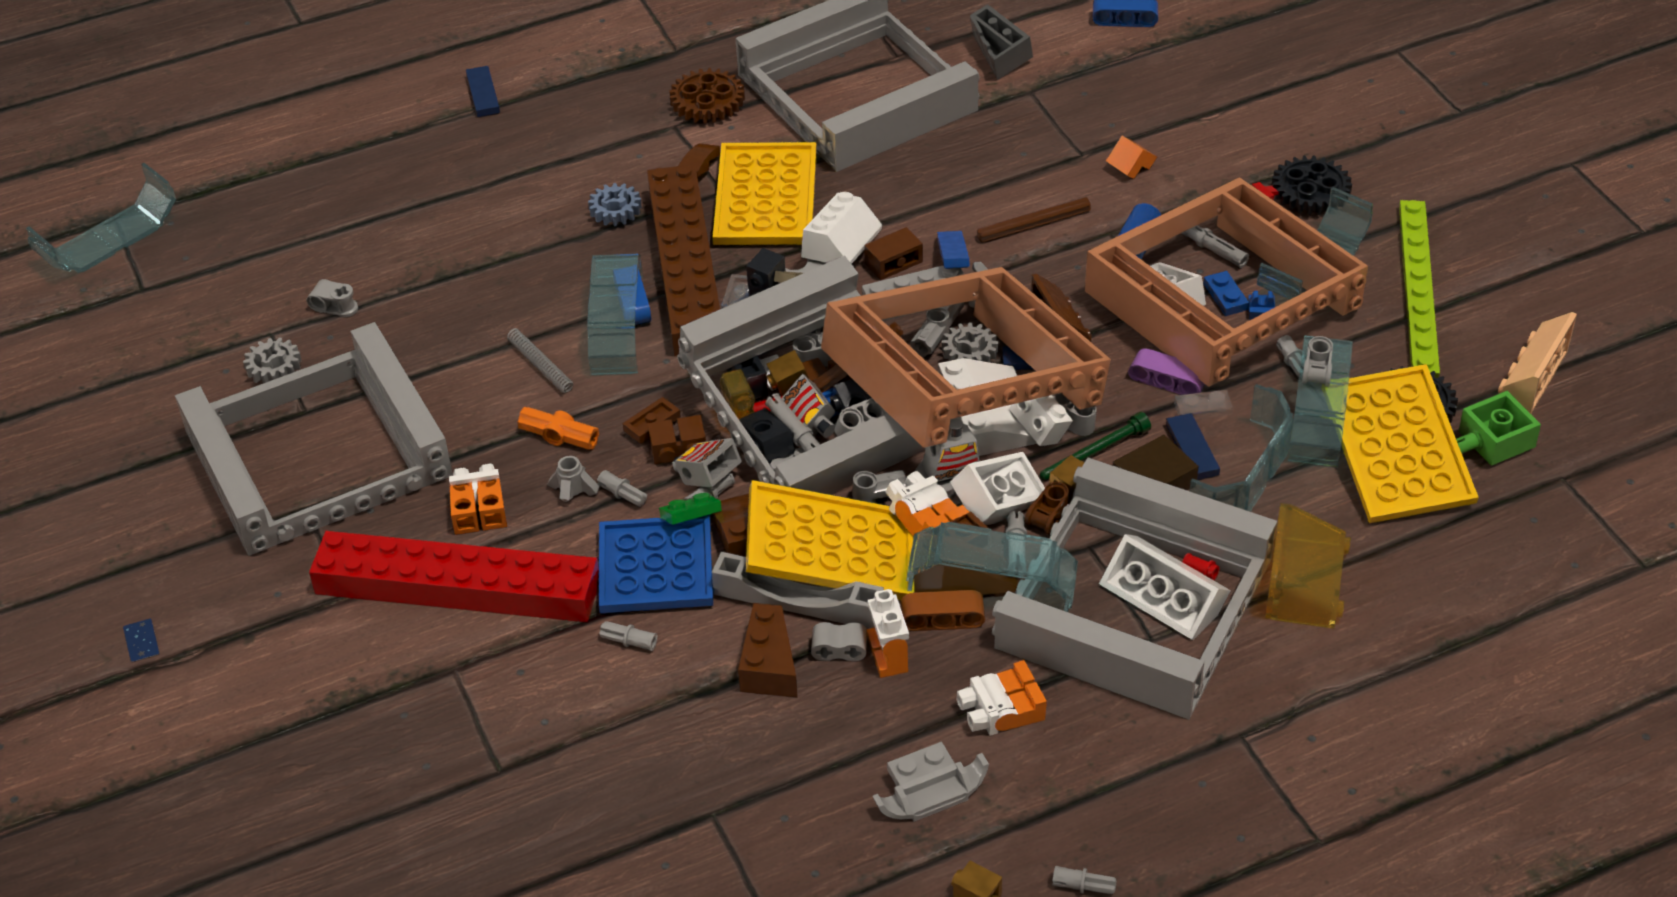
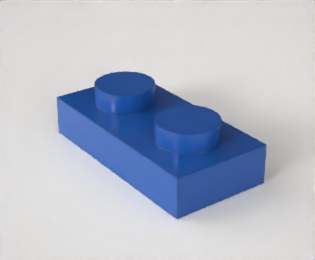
[1203,271,1249,316]

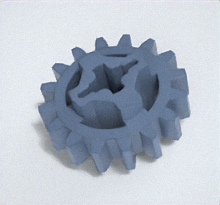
[588,183,642,226]

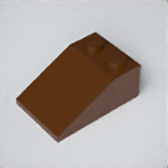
[711,493,749,557]

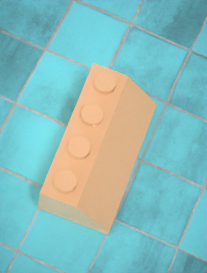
[1498,312,1577,414]

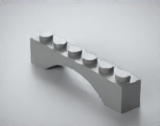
[712,552,884,629]

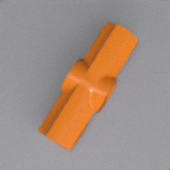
[517,407,600,450]

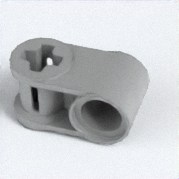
[306,279,358,317]
[1302,336,1333,387]

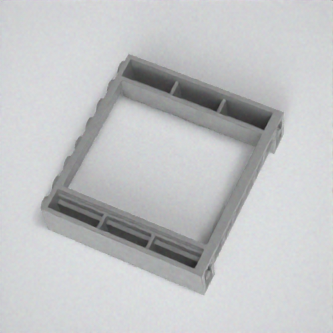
[735,0,980,172]
[677,256,926,495]
[175,322,453,556]
[992,458,1277,719]

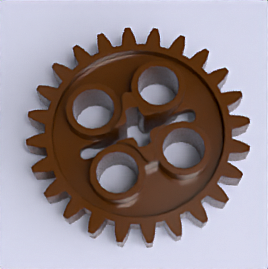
[669,68,745,123]

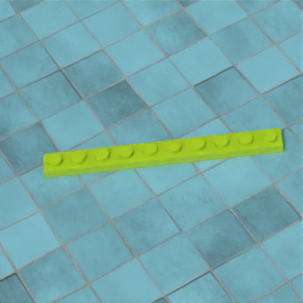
[1399,200,1440,378]

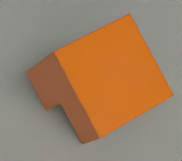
[1106,136,1157,179]

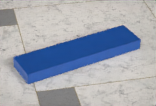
[937,231,970,269]

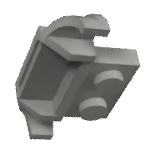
[873,742,989,822]

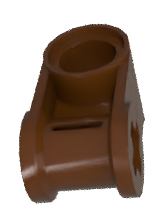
[1024,482,1069,535]

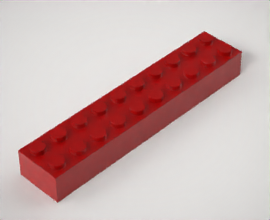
[309,531,599,623]

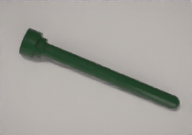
[1040,411,1151,481]

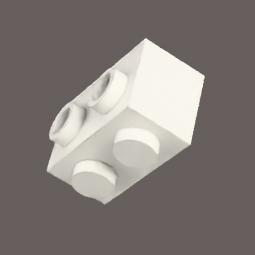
[1009,395,1073,446]

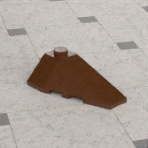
[914,534,1028,597]

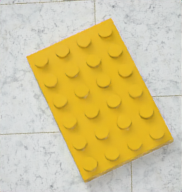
[713,142,817,245]
[1321,364,1479,523]
[746,480,914,600]

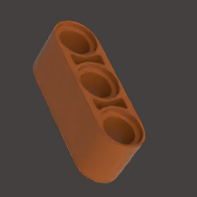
[901,590,985,631]

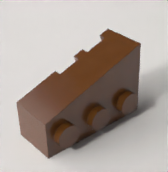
[738,603,798,698]

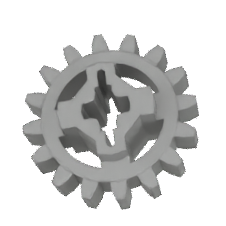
[942,323,998,362]
[243,338,302,384]

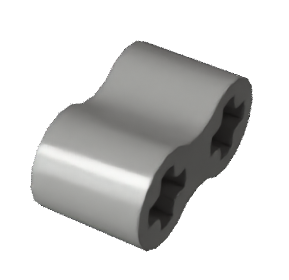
[811,622,867,662]

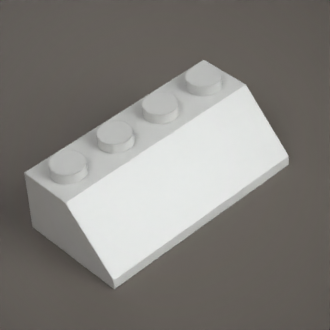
[801,192,882,264]
[1099,534,1231,640]

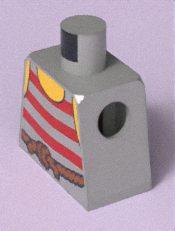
[770,374,835,438]
[922,418,980,481]
[673,438,742,487]

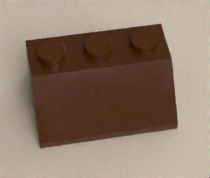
[1031,274,1091,342]

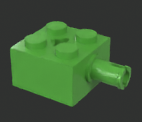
[1456,390,1541,466]

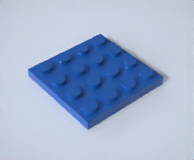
[599,514,714,613]

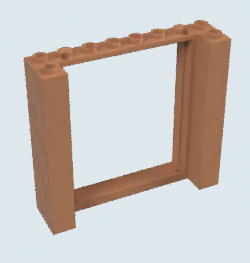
[1085,177,1368,387]
[821,267,1111,448]

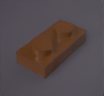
[622,397,681,444]

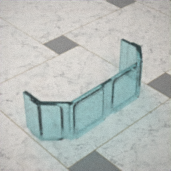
[26,163,176,273]
[1257,187,1373,299]
[587,254,643,375]
[1288,335,1353,467]
[1190,384,1294,512]
[906,522,1078,612]

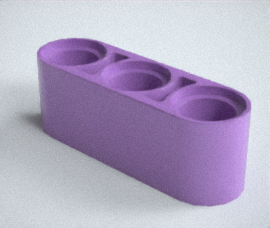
[1128,349,1205,398]

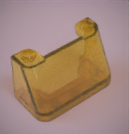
[1265,503,1351,629]

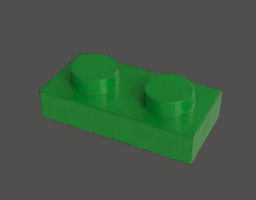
[659,493,722,525]

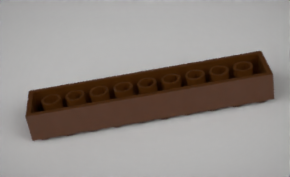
[647,164,720,357]

